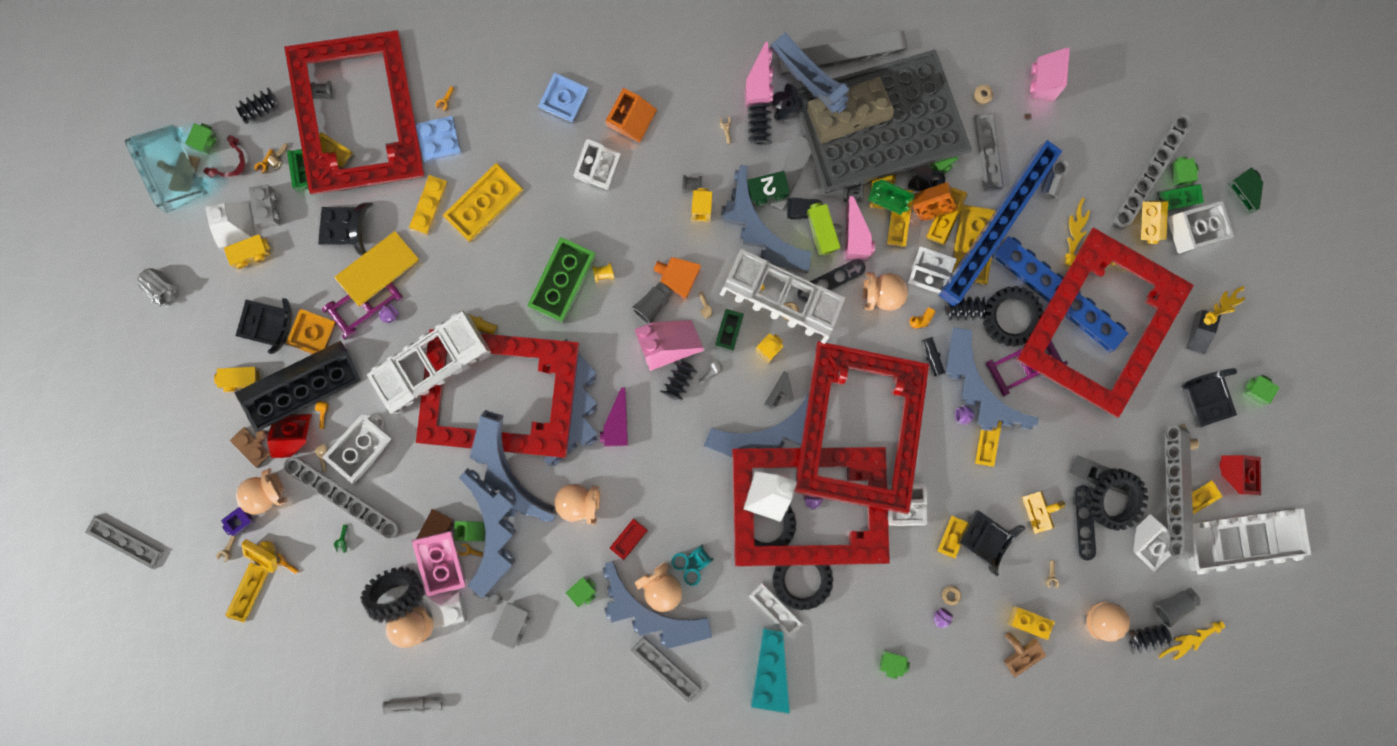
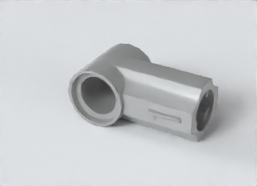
[1042,159,1069,199]

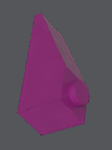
[600,387,628,447]

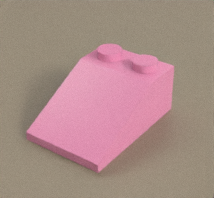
[1029,48,1070,101]
[845,196,875,261]
[634,320,704,371]
[412,531,466,596]

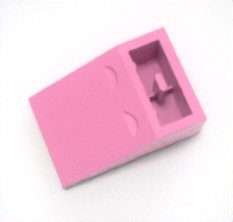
[745,42,773,108]

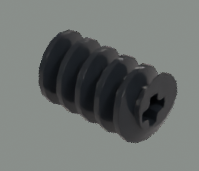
[236,87,280,124]
[748,103,772,145]
[944,296,985,321]
[660,359,698,400]
[1128,624,1173,655]

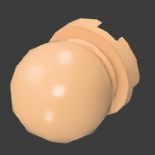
[863,272,908,311]
[236,468,287,515]
[554,484,600,525]
[635,562,682,612]
[1086,602,1130,642]
[385,606,434,648]

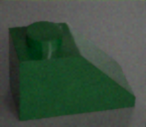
[1228,167,1263,214]

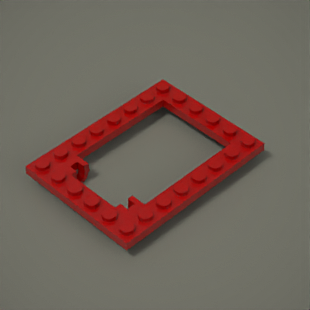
[284,30,424,195]
[1016,227,1194,418]
[416,329,580,458]
[794,341,929,514]
[732,447,890,567]

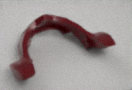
[203,135,245,178]

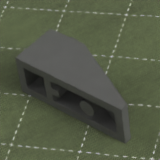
[1070,455,1130,495]

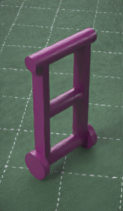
[321,282,403,340]
[986,340,1068,397]

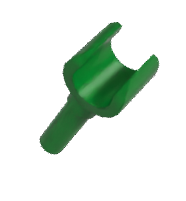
[334,525,347,553]

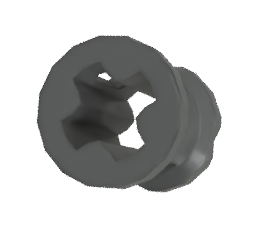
[311,81,333,99]
[682,175,702,192]

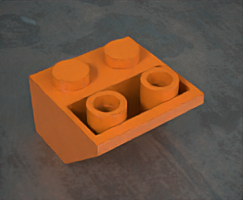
[605,88,657,143]
[912,182,958,221]

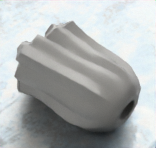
[137,268,177,307]

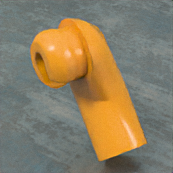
[909,307,936,329]

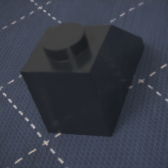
[1186,310,1221,354]

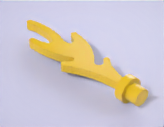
[1065,198,1090,265]
[1204,286,1246,325]
[1159,621,1225,660]

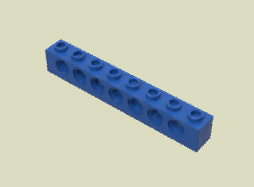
[992,236,1129,353]

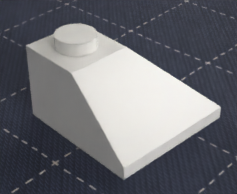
[205,203,255,248]
[744,472,797,521]
[1133,514,1171,572]
[422,588,467,629]

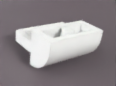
[573,139,620,190]
[908,246,956,293]
[887,484,927,526]

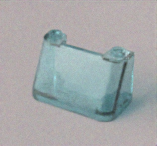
[125,125,208,213]

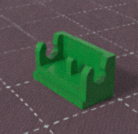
[287,149,309,192]
[868,179,915,215]
[1157,184,1204,210]

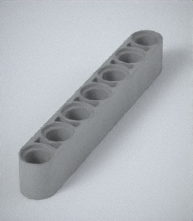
[777,30,908,75]
[1112,114,1192,229]
[1165,424,1194,559]
[284,457,401,538]

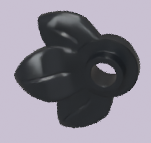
[772,83,802,120]
[908,165,946,191]

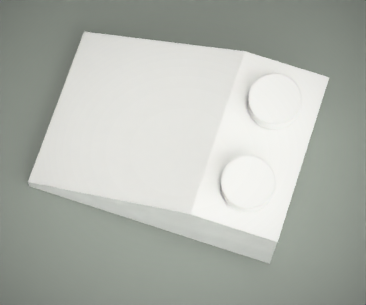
[1167,201,1234,254]
[322,414,391,485]

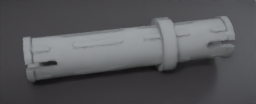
[382,697,443,714]

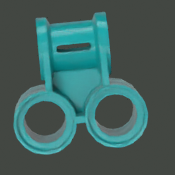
[671,544,714,586]

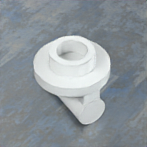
[366,414,384,431]

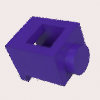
[221,507,256,536]

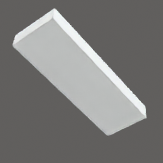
[749,582,803,638]

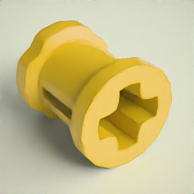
[592,262,614,283]

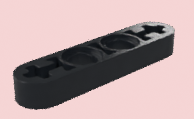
[797,259,866,302]
[1072,485,1096,561]

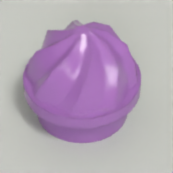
[379,303,399,323]
[955,406,975,425]
[804,495,823,509]
[933,607,954,628]

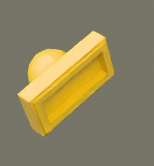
[241,539,277,573]

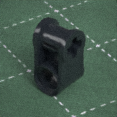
[787,198,823,220]

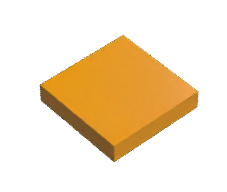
[286,309,337,354]

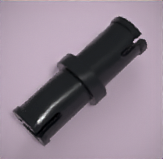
[921,337,946,377]

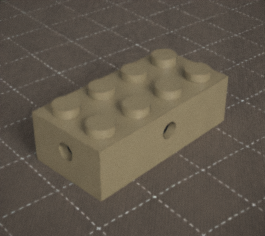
[808,76,894,144]

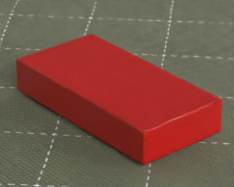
[609,518,648,560]

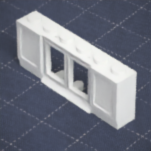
[720,249,846,344]
[367,311,491,415]
[1188,508,1311,574]

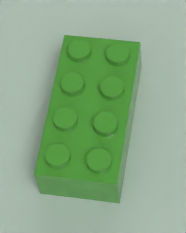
[527,237,596,325]

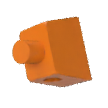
[653,257,701,300]

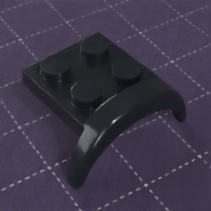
[318,202,373,256]
[235,298,292,354]
[1181,368,1237,427]
[957,510,1025,576]

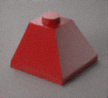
[267,414,312,458]
[1219,455,1261,495]

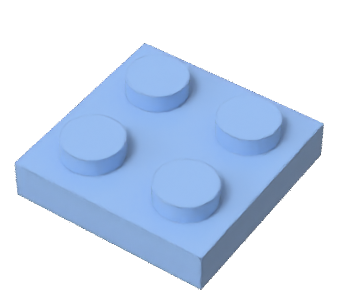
[538,73,589,123]
[415,116,461,162]

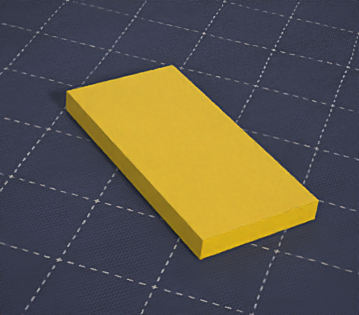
[442,162,523,243]
[951,205,995,285]
[334,231,419,307]

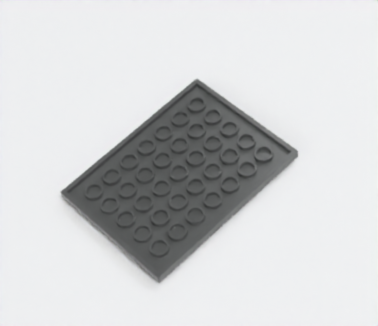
[796,49,972,194]

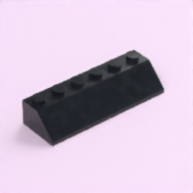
[234,340,361,433]

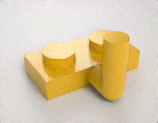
[1022,491,1065,534]

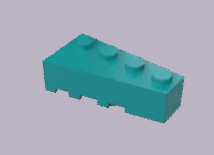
[750,628,790,714]

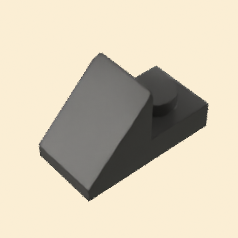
[764,371,794,409]

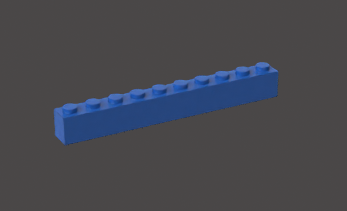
[938,140,1062,306]

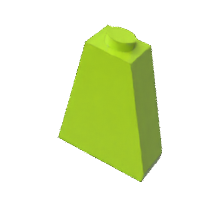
[807,202,841,257]

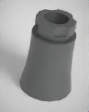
[631,282,673,324]
[1154,588,1201,628]

